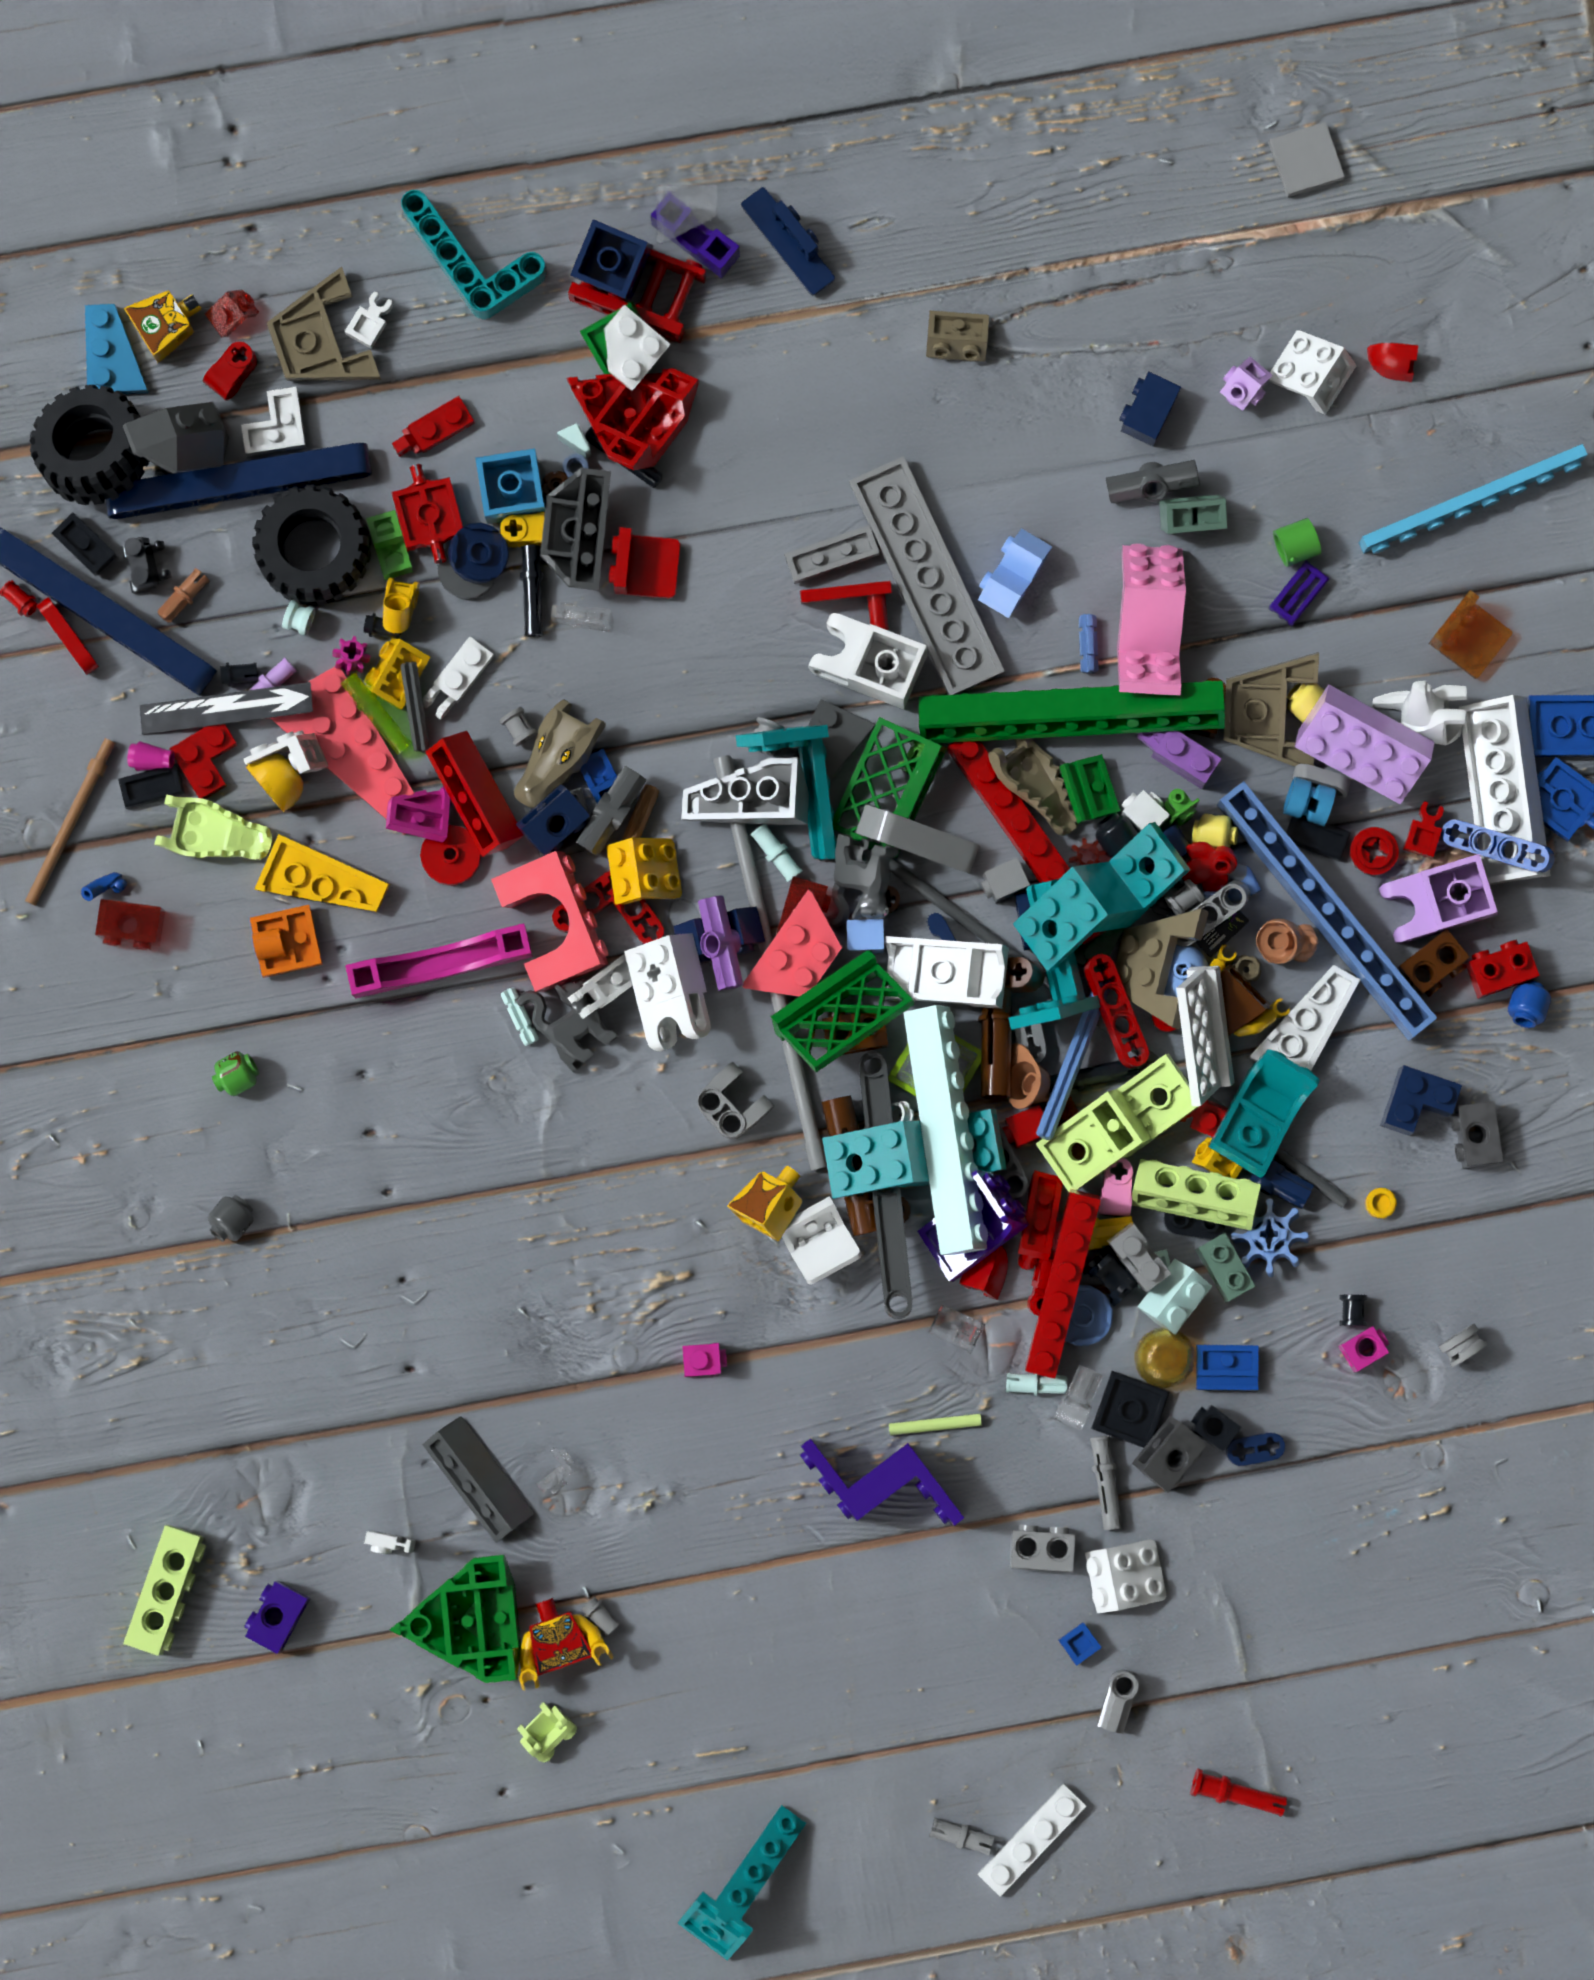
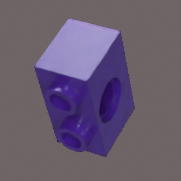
[244,1581,311,1654]

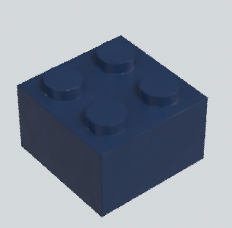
[570,219,654,301]

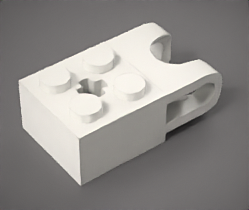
[808,613,927,710]
[624,933,711,1052]

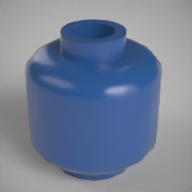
[1508,981,1551,1028]

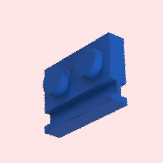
[1196,1345,1259,1391]

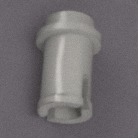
[581,1596,620,1637]

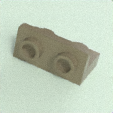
[926,310,989,362]

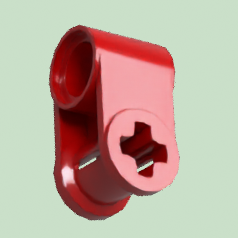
[203,341,257,401]

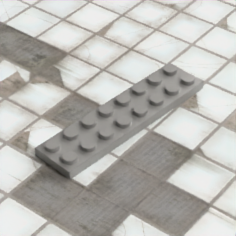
[849,456,1005,695]

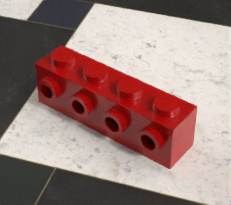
[425,730,524,857]

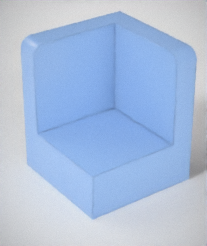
[846,919,884,954]

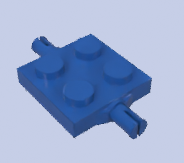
[1537,757,1594,842]

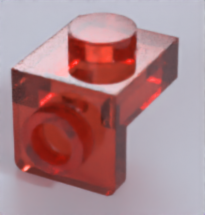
[205,290,259,338]

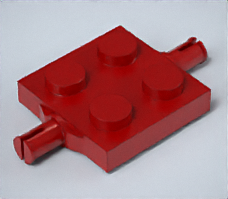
[391,464,463,564]

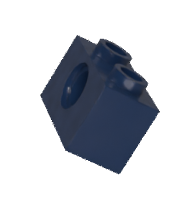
[515,784,590,856]

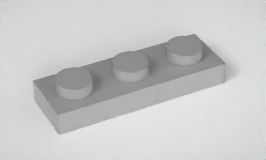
[784,525,879,584]

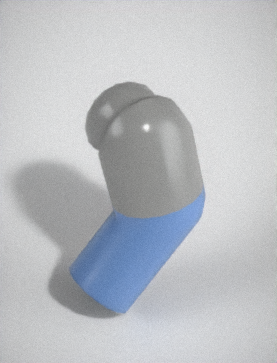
[1228,862,1261,896]

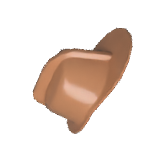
[1008,1043,1051,1109]

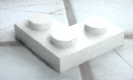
[241,387,306,456]

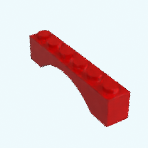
[1025,1189,1101,1379]

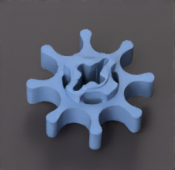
[1231,1198,1310,1277]

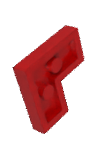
[169,724,238,799]

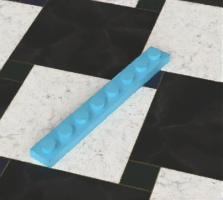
[1359,444,1588,554]

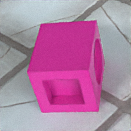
[1338,1326,1389,1372]

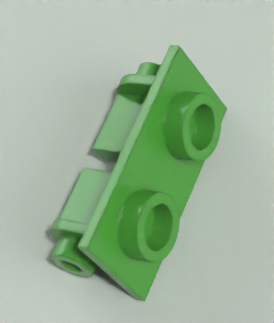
[1165,789,1200,827]

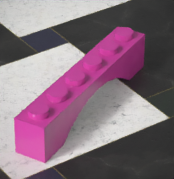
[345,923,533,999]

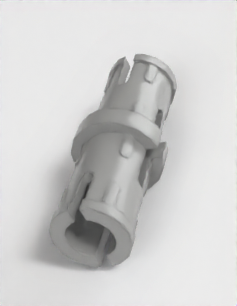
[929,1818,994,1856]

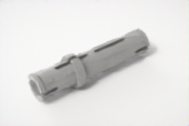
[1090,1435,1123,1530]

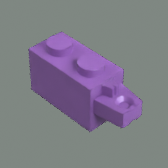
[1137,731,1222,789]

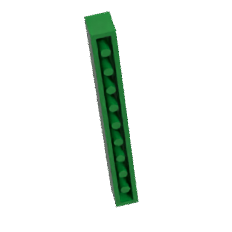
[919,680,1225,743]

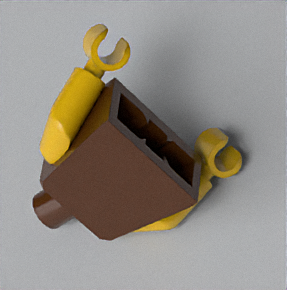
[1209,945,1290,1037]

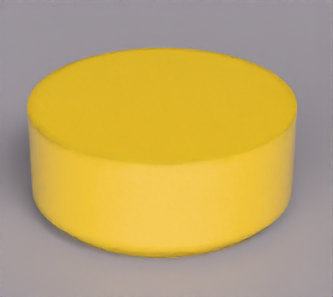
[1365,1188,1397,1219]

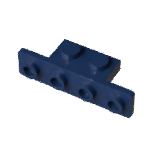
[741,187,835,296]

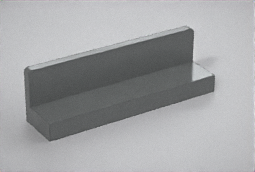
[422,1416,534,1543]

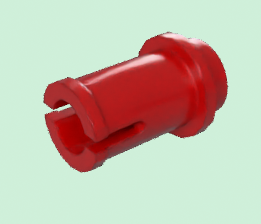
[0,580,38,617]

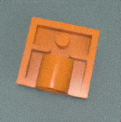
[250,905,323,978]

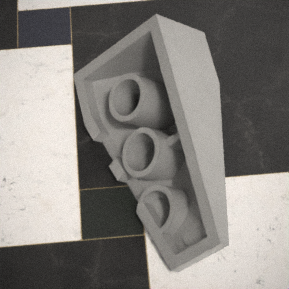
[681,757,809,825]

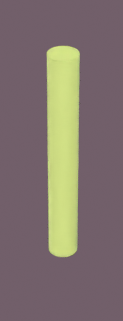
[889,1414,982,1436]

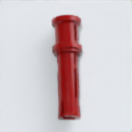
[1190,1768,1287,1817]

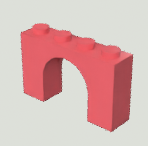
[491,851,609,992]

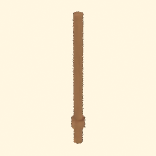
[25,738,116,906]

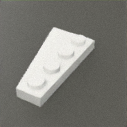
[1248,965,1360,1070]

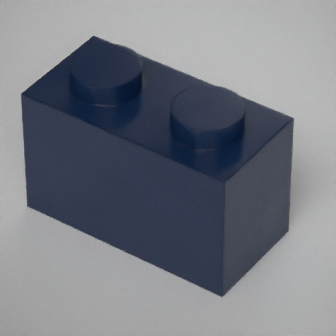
[1119,372,1181,446]

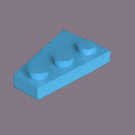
[85,304,149,394]

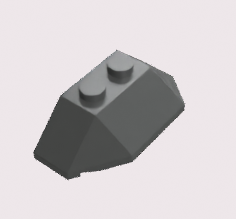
[122,402,229,473]
[540,468,611,591]

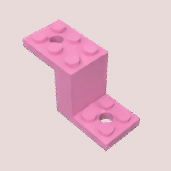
[1117,543,1186,695]

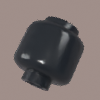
[1095,813,1138,858]

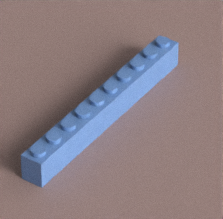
[1217,781,1437,1041]

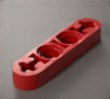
[1084,954,1149,1068]

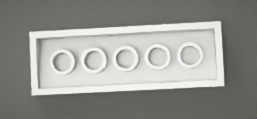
[1459,695,1551,885]

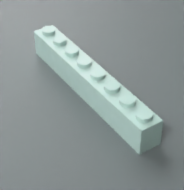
[903,1005,988,1255]

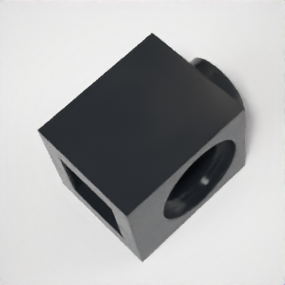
[1191,1405,1242,1453]

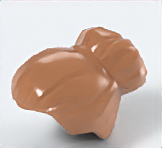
[1256,919,1319,964]

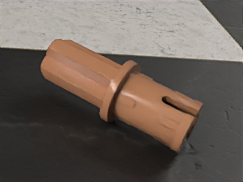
[157,568,210,623]

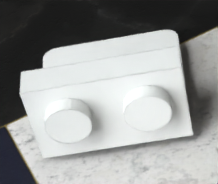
[782,1196,862,1284]
[1085,1539,1166,1613]

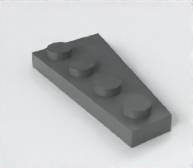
[793,699,875,780]

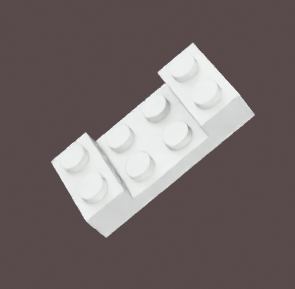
[879,936,1009,1009]

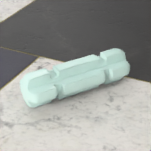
[501,987,539,1046]

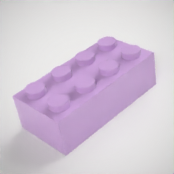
[1295,685,1434,804]

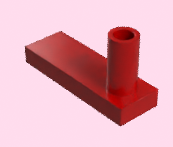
[800,581,892,630]
[1018,1170,1063,1270]

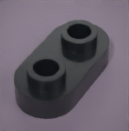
[1163,1212,1225,1240]

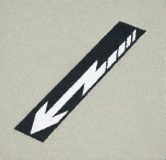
[140,682,313,735]

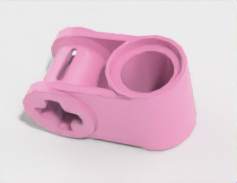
[1099,1158,1133,1217]

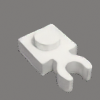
[345,291,393,349]

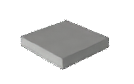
[1268,122,1345,197]

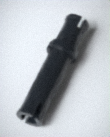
[520,545,544,637]
[1049,1056,1140,1094]

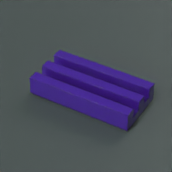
[1268,561,1330,627]

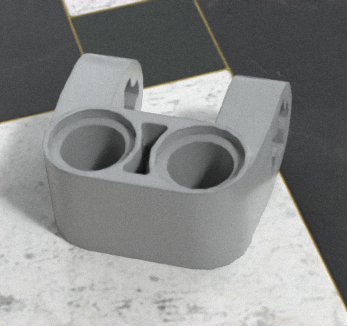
[697,1062,774,1140]

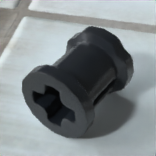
[1339,1294,1367,1327]

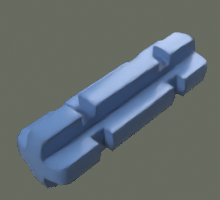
[1079,614,1098,674]

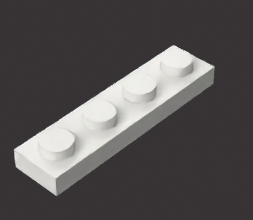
[977,1784,1086,1897]

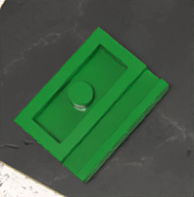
[1059,754,1120,824]

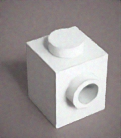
[1121,790,1170,833]

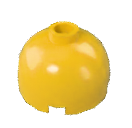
[246,753,304,812]

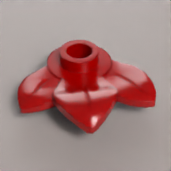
[1182,842,1237,891]

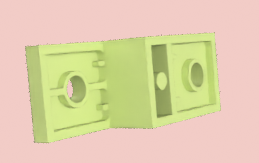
[1036,1053,1199,1192]

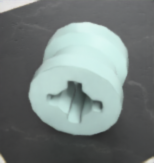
[282,600,316,636]

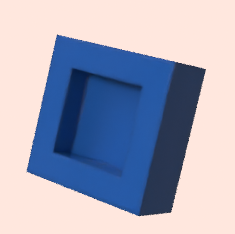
[1058,1622,1102,1666]

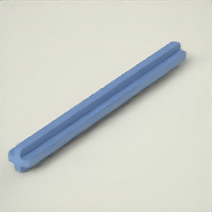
[1036,971,1111,1140]

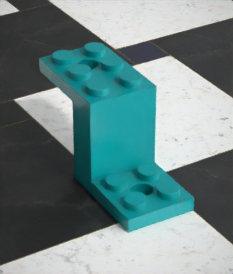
[1013,822,1191,972]
[822,1109,1006,1199]

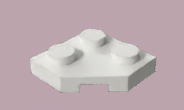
[604,305,671,391]

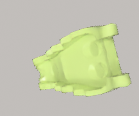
[154,794,272,860]

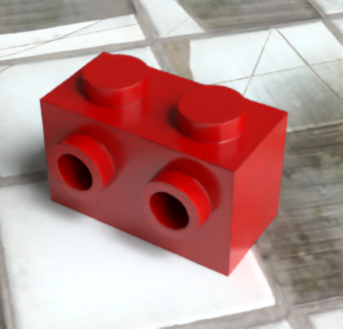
[1465,939,1540,999]

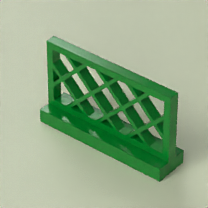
[832,717,948,858]
[770,950,914,1073]

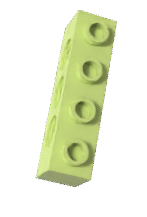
[1132,1159,1261,1231]
[123,1525,206,1656]

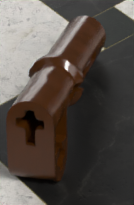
[978,957,1045,1099]
[821,1095,911,1237]

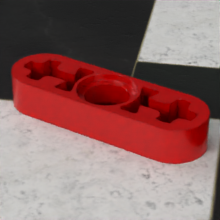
[36,597,99,675]

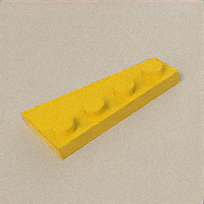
[254,834,390,912]

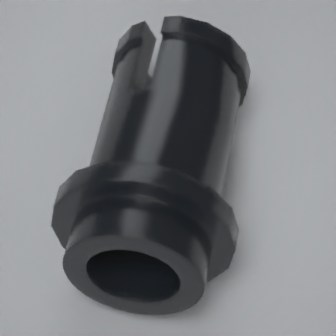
[363,613,401,639]
[220,662,258,687]

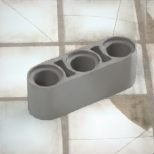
[1177,881,1250,946]

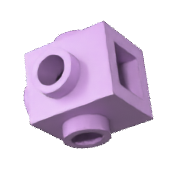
[1220,357,1273,411]

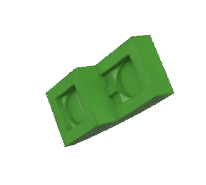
[366,510,414,580]

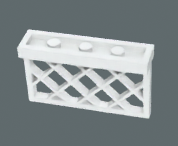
[1176,966,1235,1106]

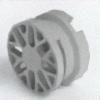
[1438,1324,1488,1367]

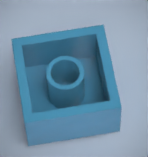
[475,448,545,524]

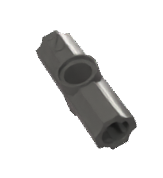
[1106,460,1200,504]
[576,766,647,857]

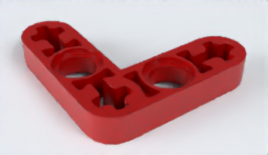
[552,870,664,944]

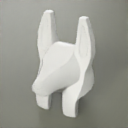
[1373,680,1467,746]

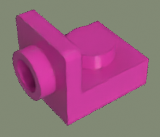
[682,1343,727,1377]

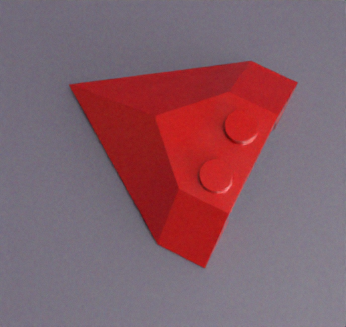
[566,368,699,470]

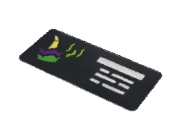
[1196,910,1249,957]

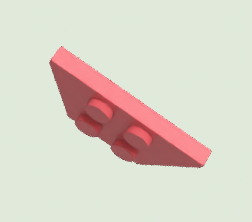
[742,889,843,996]

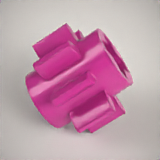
[332,636,370,676]

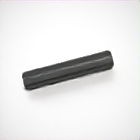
[401,662,429,751]

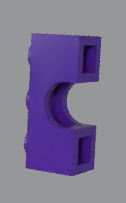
[650,192,740,279]

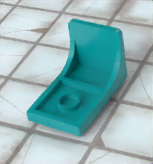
[1208,1049,1320,1178]

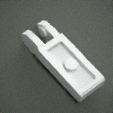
[422,636,494,720]
[568,954,633,1019]

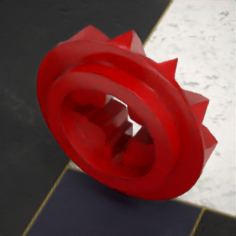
[1350,827,1399,875]

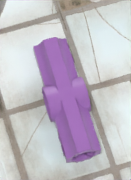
[698,895,743,991]

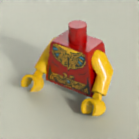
[519,1598,613,1691]

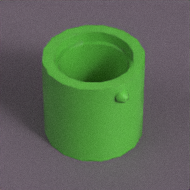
[1273,518,1322,567]

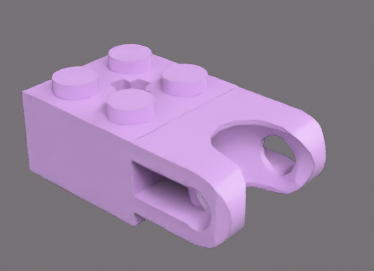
[1379,854,1498,944]

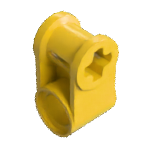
[500,512,545,548]
[383,577,420,633]

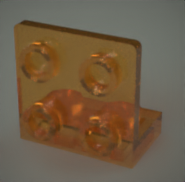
[1428,590,1512,679]

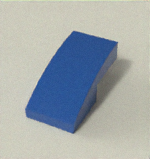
[580,748,617,804]

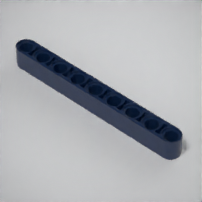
[105,443,372,519]
[0,527,217,696]

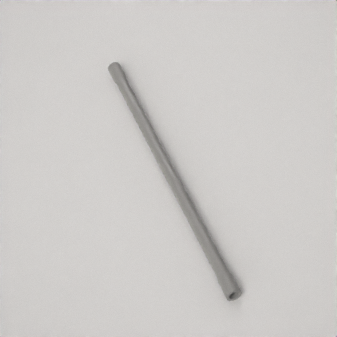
[714,755,827,1171]

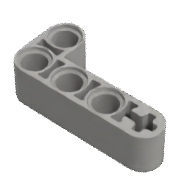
[855,804,980,874]

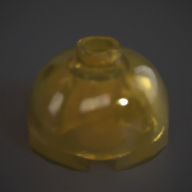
[1134,1327,1196,1389]

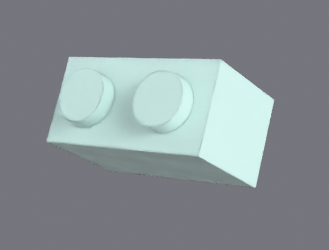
[1137,1259,1212,1335]

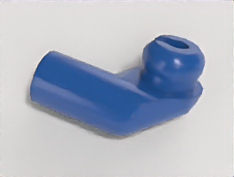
[81,872,127,901]

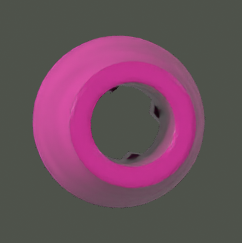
[127,741,175,771]

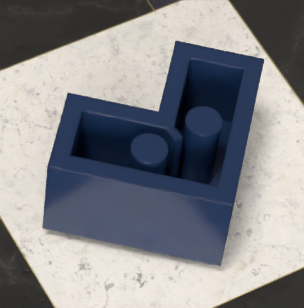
[1380,1065,1462,1136]

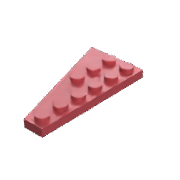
[270,666,414,835]

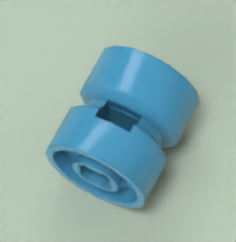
[1283,777,1336,826]

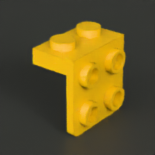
[606,837,682,905]

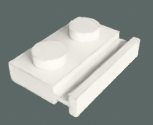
[364,1531,416,1555]

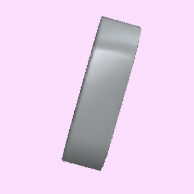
[1292,764,1351,798]
[1013,1010,1046,1064]

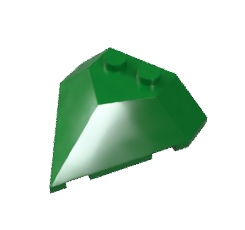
[390,1555,521,1683]

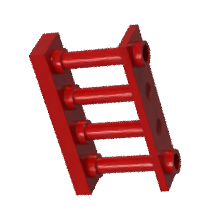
[568,250,706,343]

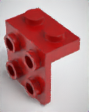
[609,527,680,599]

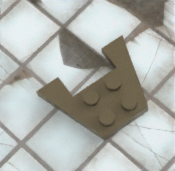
[267,267,381,381]
[1224,652,1319,766]
[1112,908,1209,1030]

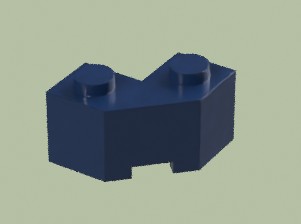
[673,906,765,965]

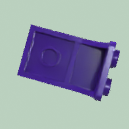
[917,1169,1029,1282]

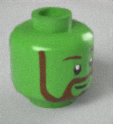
[212,1051,260,1096]

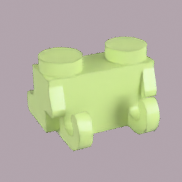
[517,1702,577,1762]

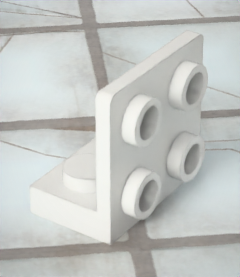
[1269,330,1357,415]
[243,730,329,774]

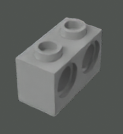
[1010,1525,1075,1572]

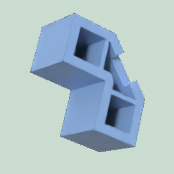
[978,528,1052,618]

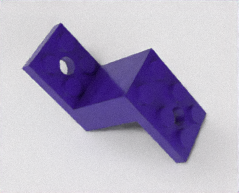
[800,1438,964,1526]

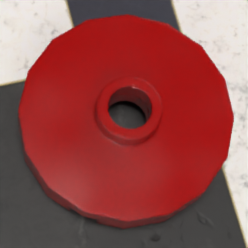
[420,825,481,886]

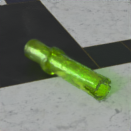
[340,672,412,755]

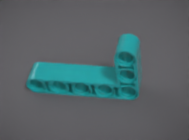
[401,190,546,319]

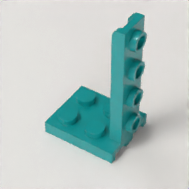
[735,725,837,859]
[1008,879,1101,1030]
[677,1805,807,1961]

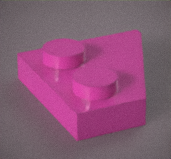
[386,786,450,842]

